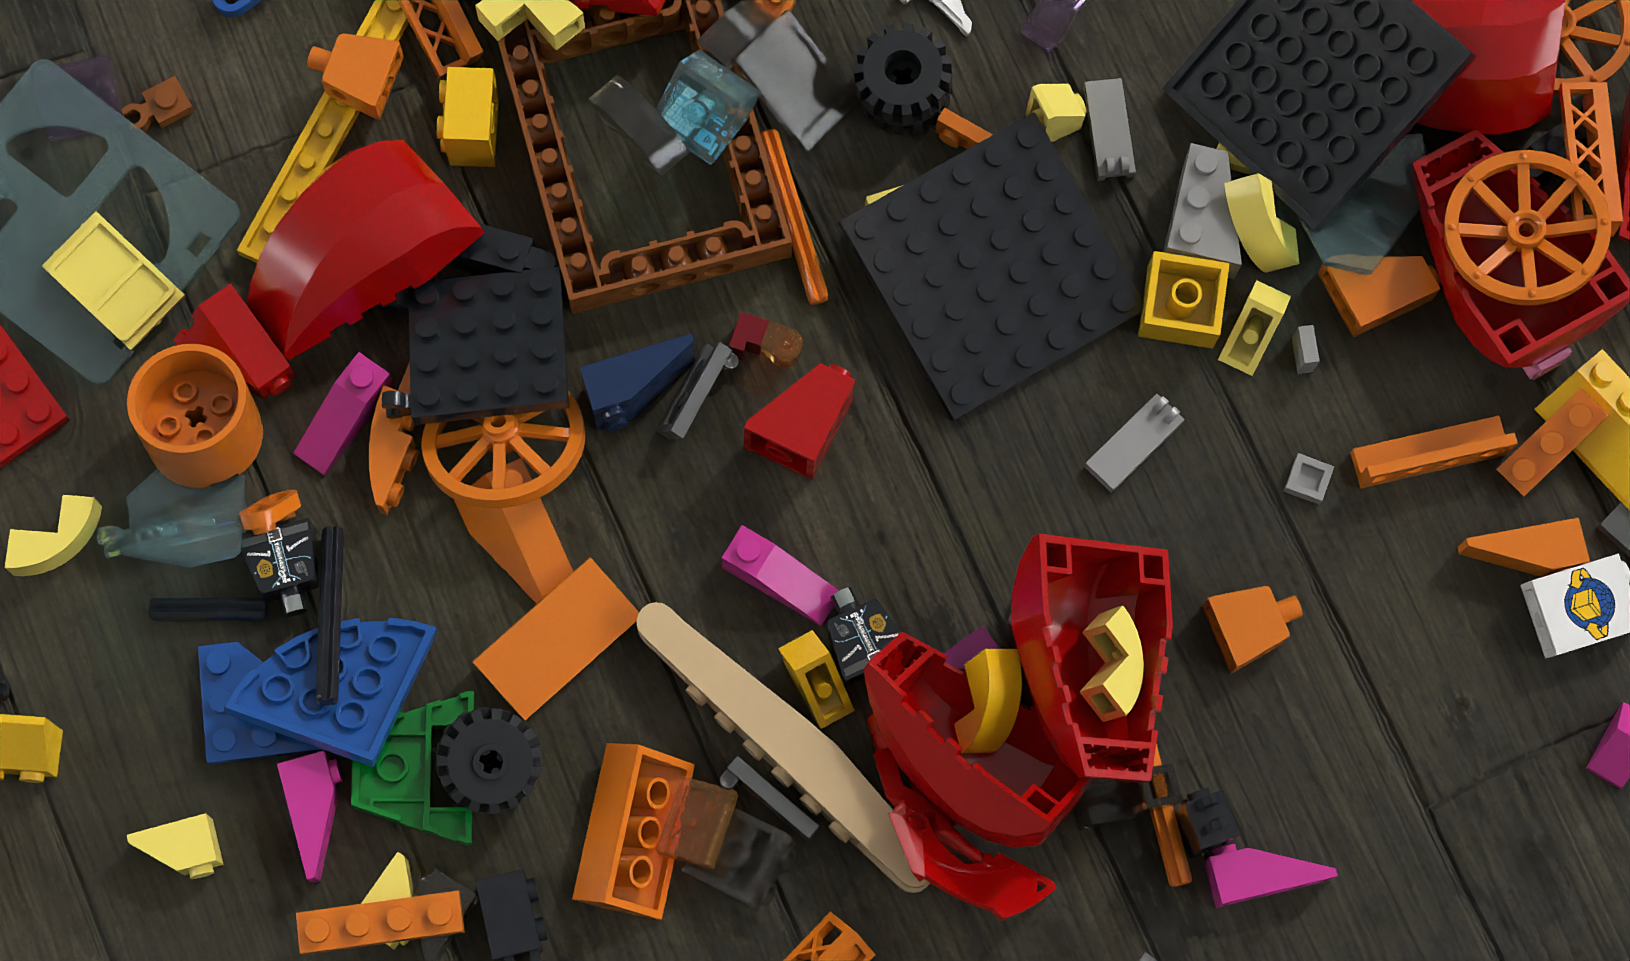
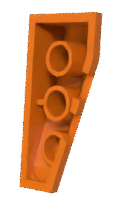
[454,458,573,604]

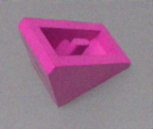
[1586,702,1630,789]

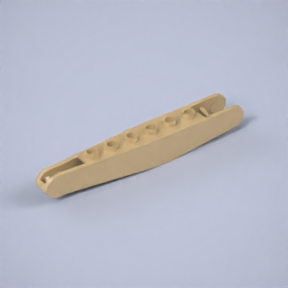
[637,602,930,893]

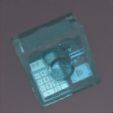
[649,50,761,165]

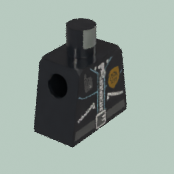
[236,518,320,617]
[826,587,901,687]

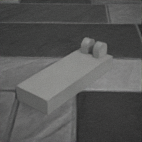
[1083,78,1136,181]
[1084,394,1185,493]

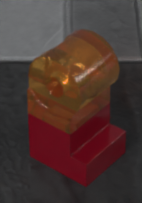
[729,312,803,368]

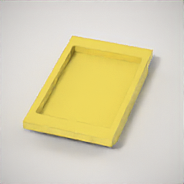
[42,211,186,351]

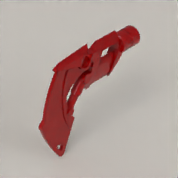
[867,713,1056,920]

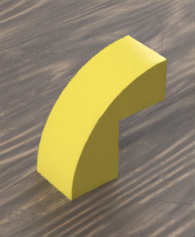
[476,0,585,50]
[1224,173,1300,273]
[5,495,102,576]
[1080,605,1144,722]

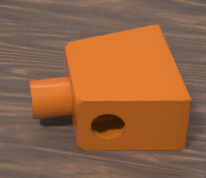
[307,33,404,120]
[1202,586,1303,673]

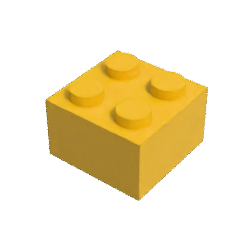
[437,67,499,167]
[1138,251,1230,349]

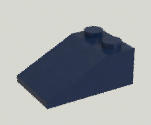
[580,333,695,432]

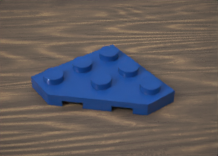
[198,642,327,765]

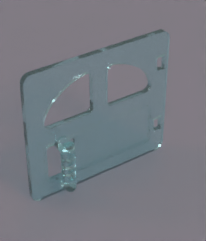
[0,59,241,384]

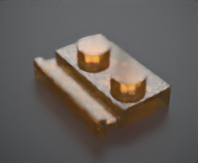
[656,776,738,870]

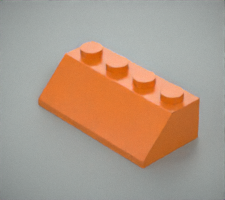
[572,743,695,920]

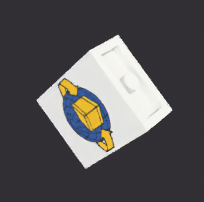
[1520,554,1630,659]

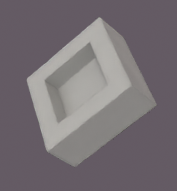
[1291,325,1320,374]
[1284,453,1334,505]

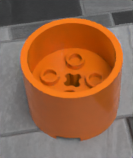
[127,344,263,489]

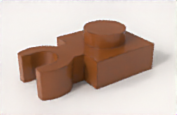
[121,76,195,135]

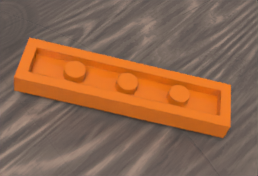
[296,890,465,955]

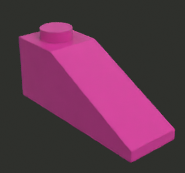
[293,352,395,477]
[722,525,839,627]
[277,751,343,884]
[1204,844,1338,908]

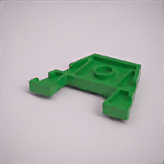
[351,691,474,846]

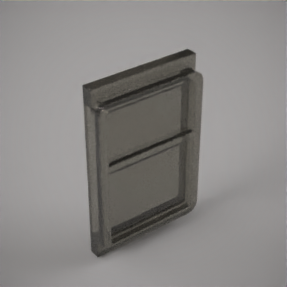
[734,10,858,151]

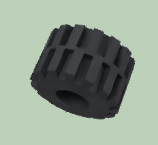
[854,23,952,135]
[435,707,543,814]

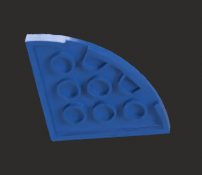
[224,618,437,767]

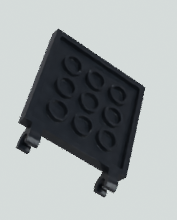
[380,266,569,425]

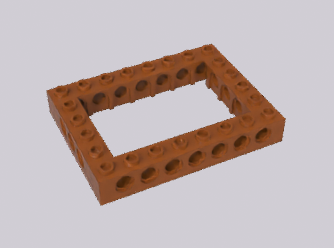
[497,0,792,314]

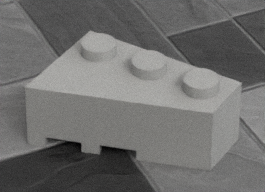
[1163,143,1242,279]

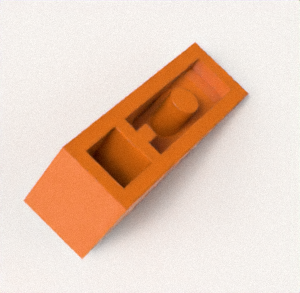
[1457,518,1590,577]

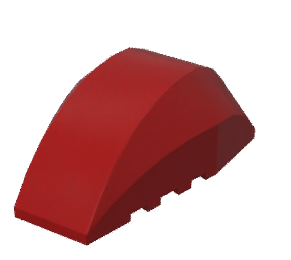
[1412,0,1566,134]
[1411,129,1630,368]
[247,140,485,360]
[1011,534,1173,783]
[863,632,1094,848]

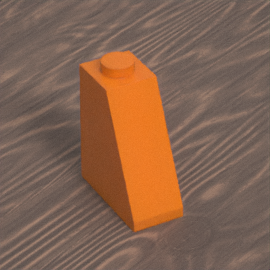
[1318,256,1441,338]

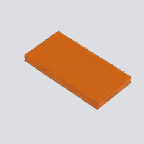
[472,557,639,721]

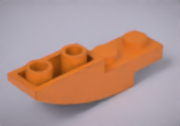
[369,362,419,516]

